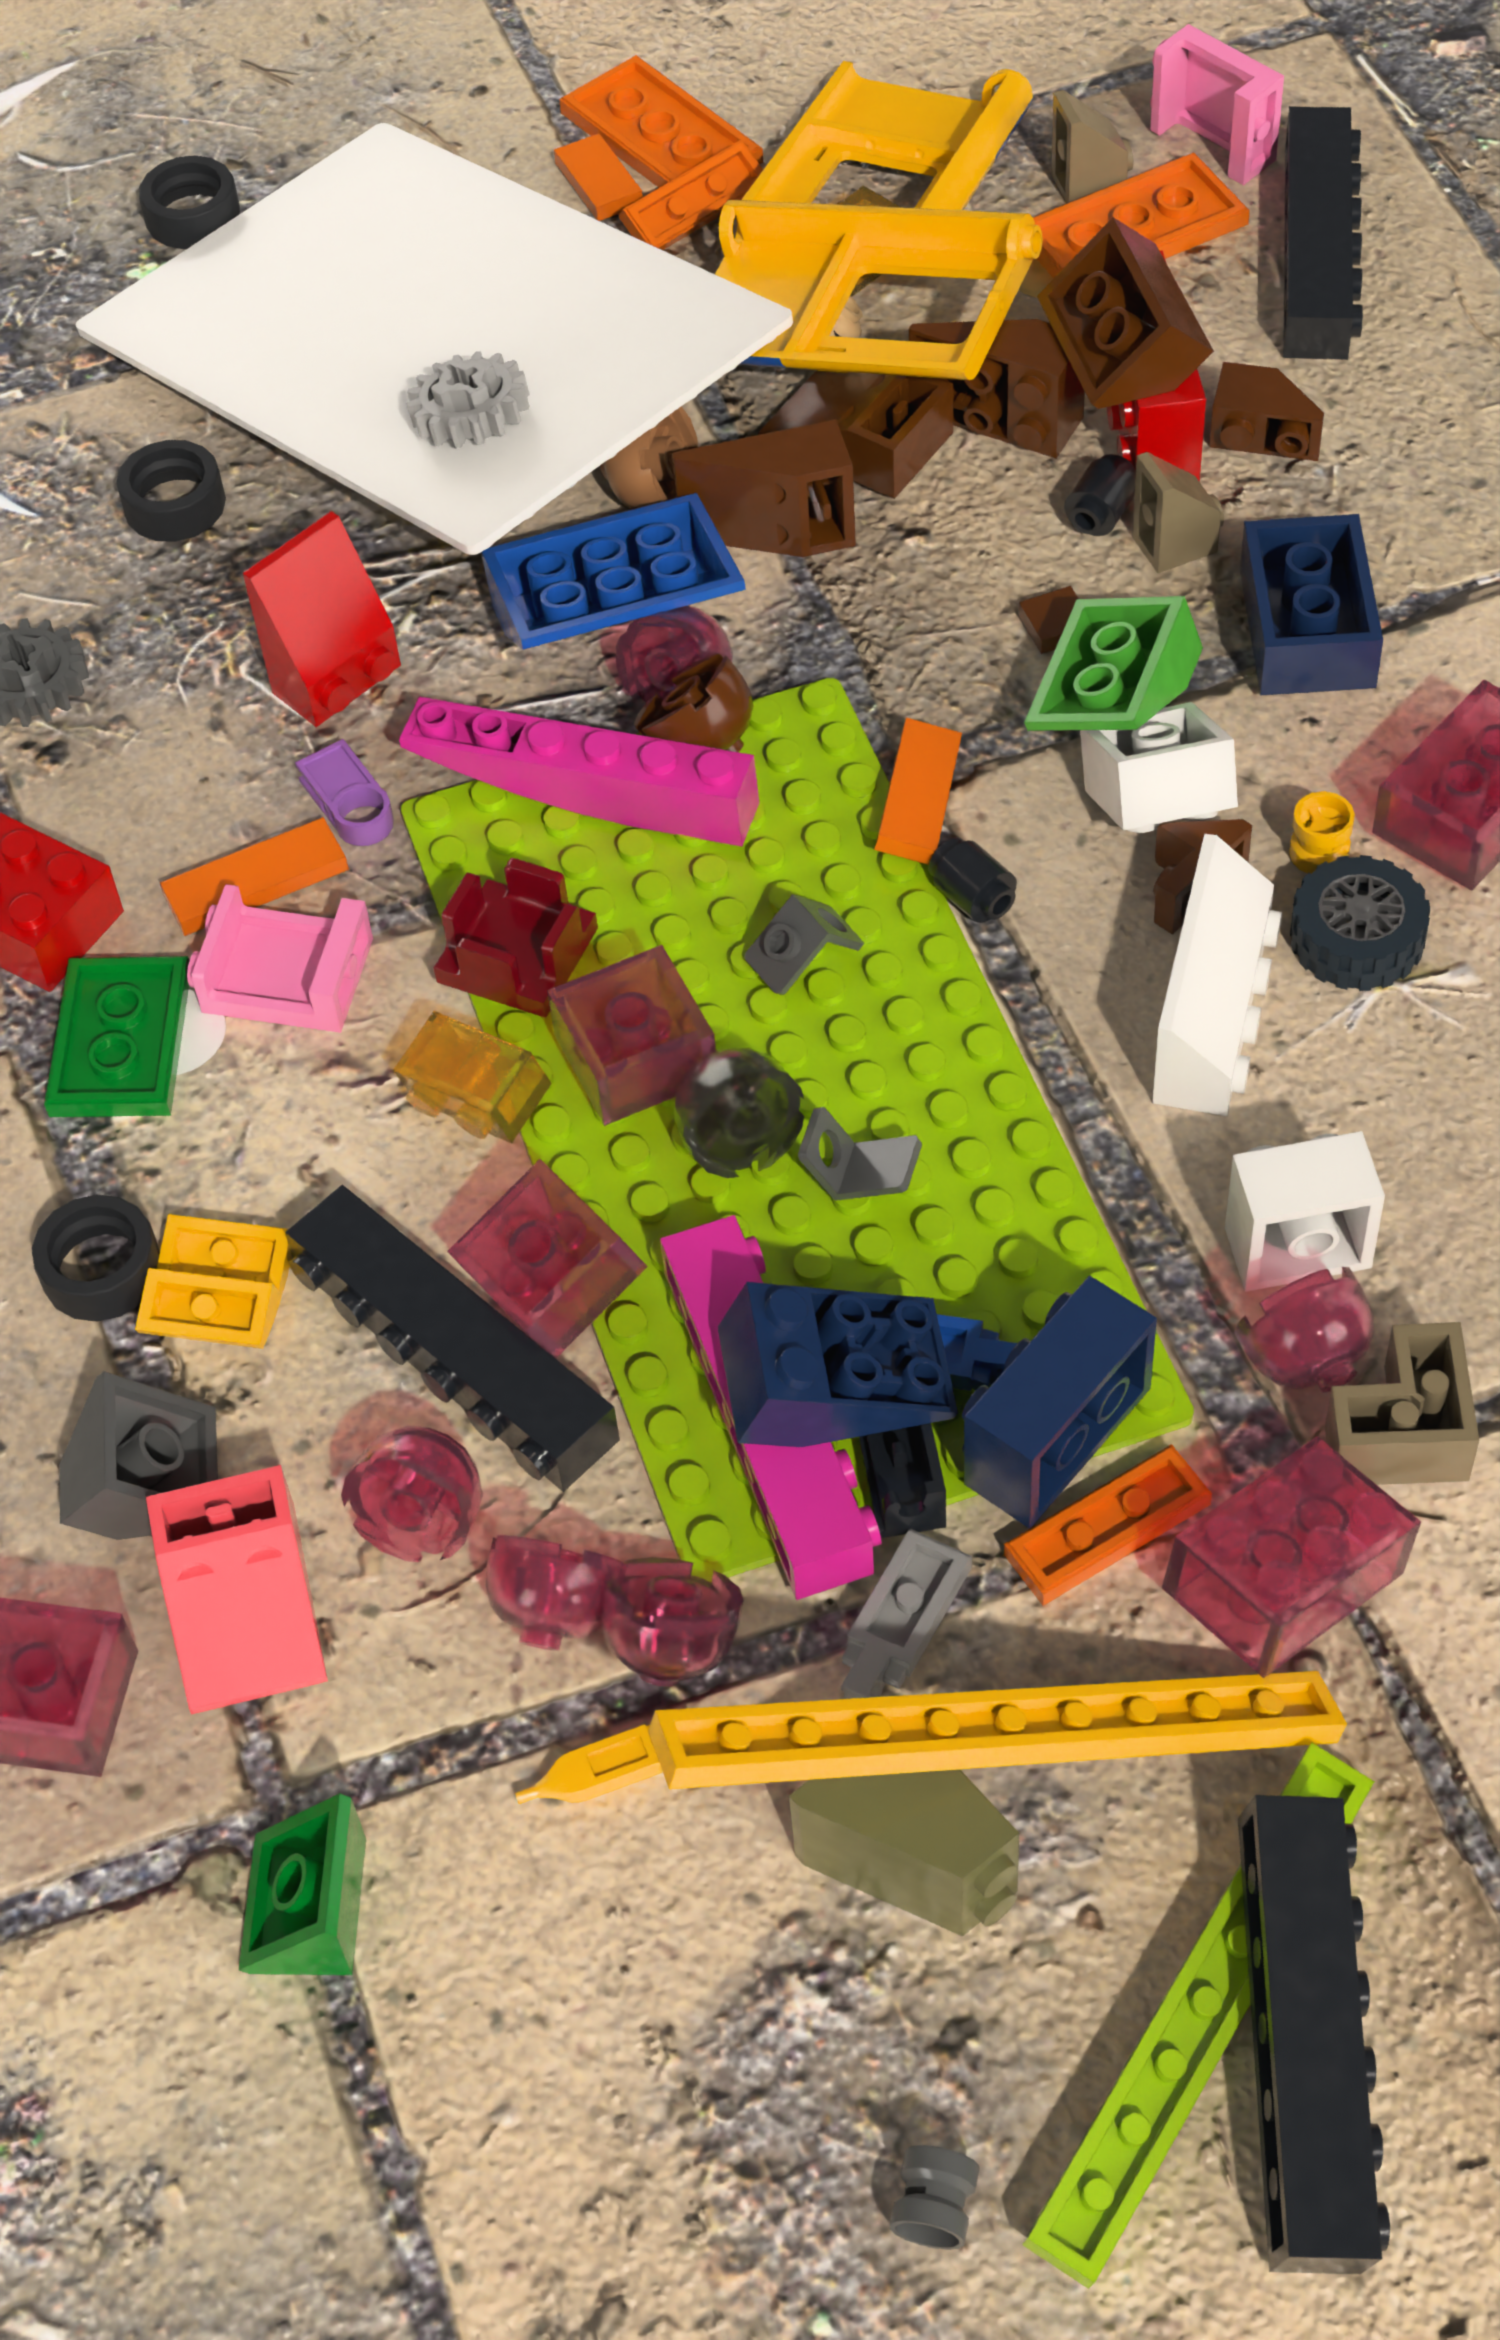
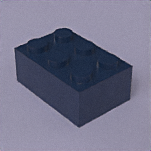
[1240,514,1383,696]
[962,1275,1157,1529]

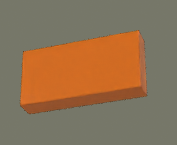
[554,133,643,221]

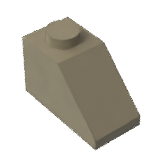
[1051,90,1134,204]
[1132,452,1224,573]

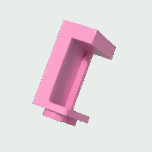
[1150,24,1284,185]
[187,884,373,1033]

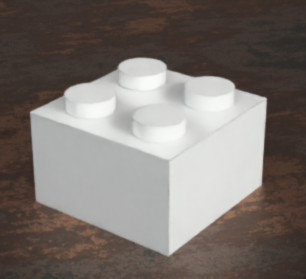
[1080,702,1238,833]
[1225,1131,1385,1292]

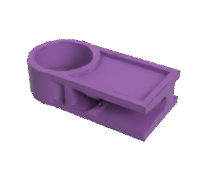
[295,739,394,846]

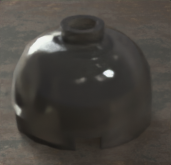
[673,1047,804,1178]

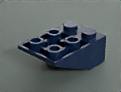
[717,1282,958,1447]

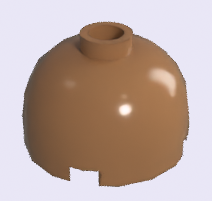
[600,406,698,509]

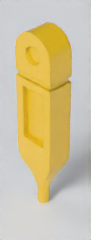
[515,1722,662,1804]

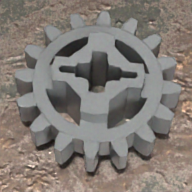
[406,351,530,448]

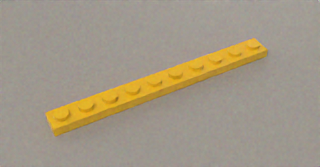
[648,1671,1347,1789]

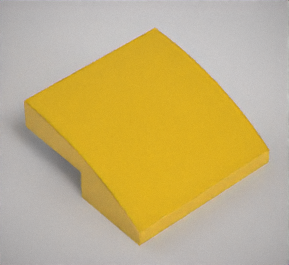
[135,1214,292,1349]

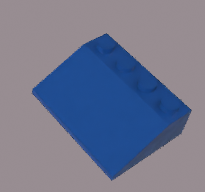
[481,493,746,650]

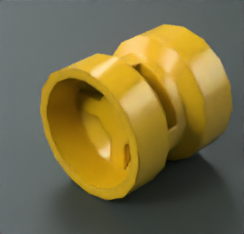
[1289,791,1355,874]

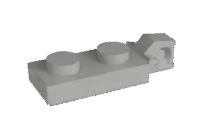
[841,1529,972,1699]

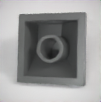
[60,1371,218,1540]

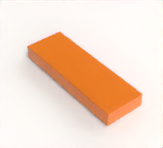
[619,139,763,250]
[874,717,962,865]
[160,817,349,936]
[1004,1444,1212,1606]

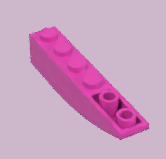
[399,697,760,847]

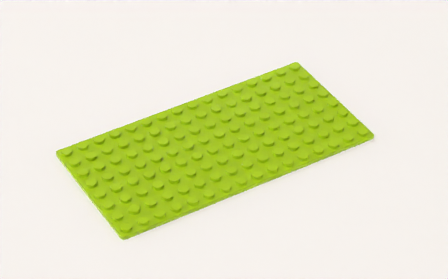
[401,678,1194,1586]

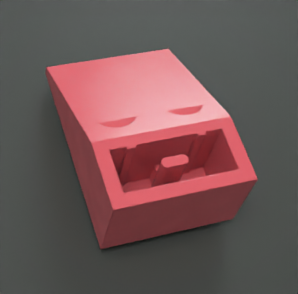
[146,1465,328,1715]

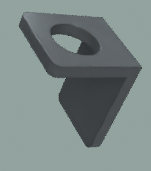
[745,894,864,995]
[798,1107,922,1201]

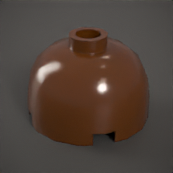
[634,653,754,752]

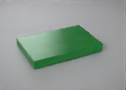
[44,956,189,1117]

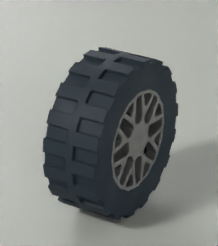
[1290,855,1430,991]

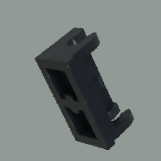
[858,1423,946,1538]

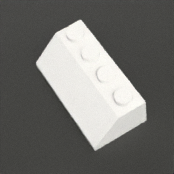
[1152,834,1282,1116]

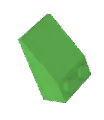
[1024,596,1203,731]

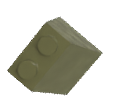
[789,1769,1020,1936]

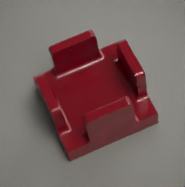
[433,858,598,1018]

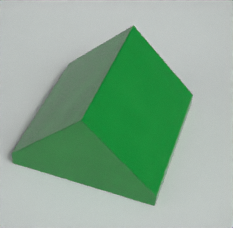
[239,1793,366,1976]

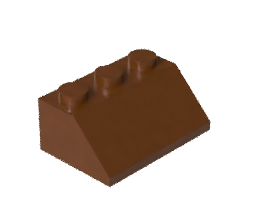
[1037,217,1214,409]

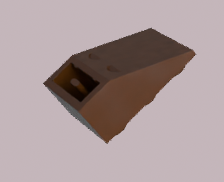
[908,319,1085,459]
[758,370,953,499]
[672,419,856,557]

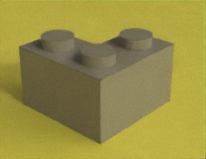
[1325,1322,1479,1487]

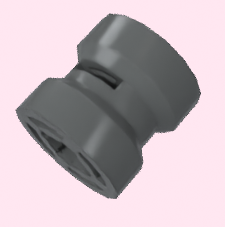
[890,2145,980,2250]

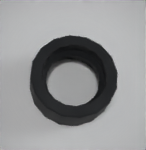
[139,155,240,249]
[116,440,226,542]
[32,1194,160,1322]

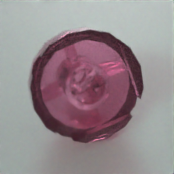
[616,605,733,703]
[1234,1267,1375,1393]
[341,1425,483,1562]
[485,1535,626,1651]
[601,1557,744,1686]

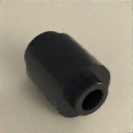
[1064,454,1136,536]
[928,837,1017,923]

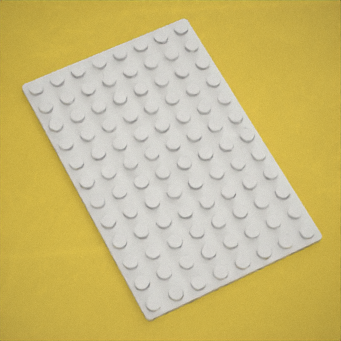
[76,123,793,555]

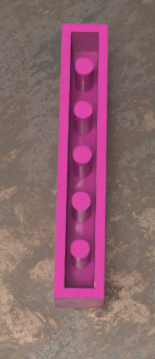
[660,1215,882,1600]

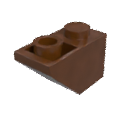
[1209,362,1324,461]

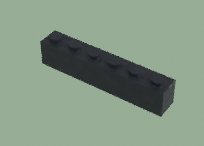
[1283,106,1363,360]
[285,1184,620,1492]
[1238,1795,1390,2274]

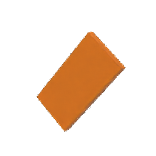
[559,55,764,188]
[1033,152,1250,278]

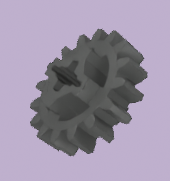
[0,618,89,727]

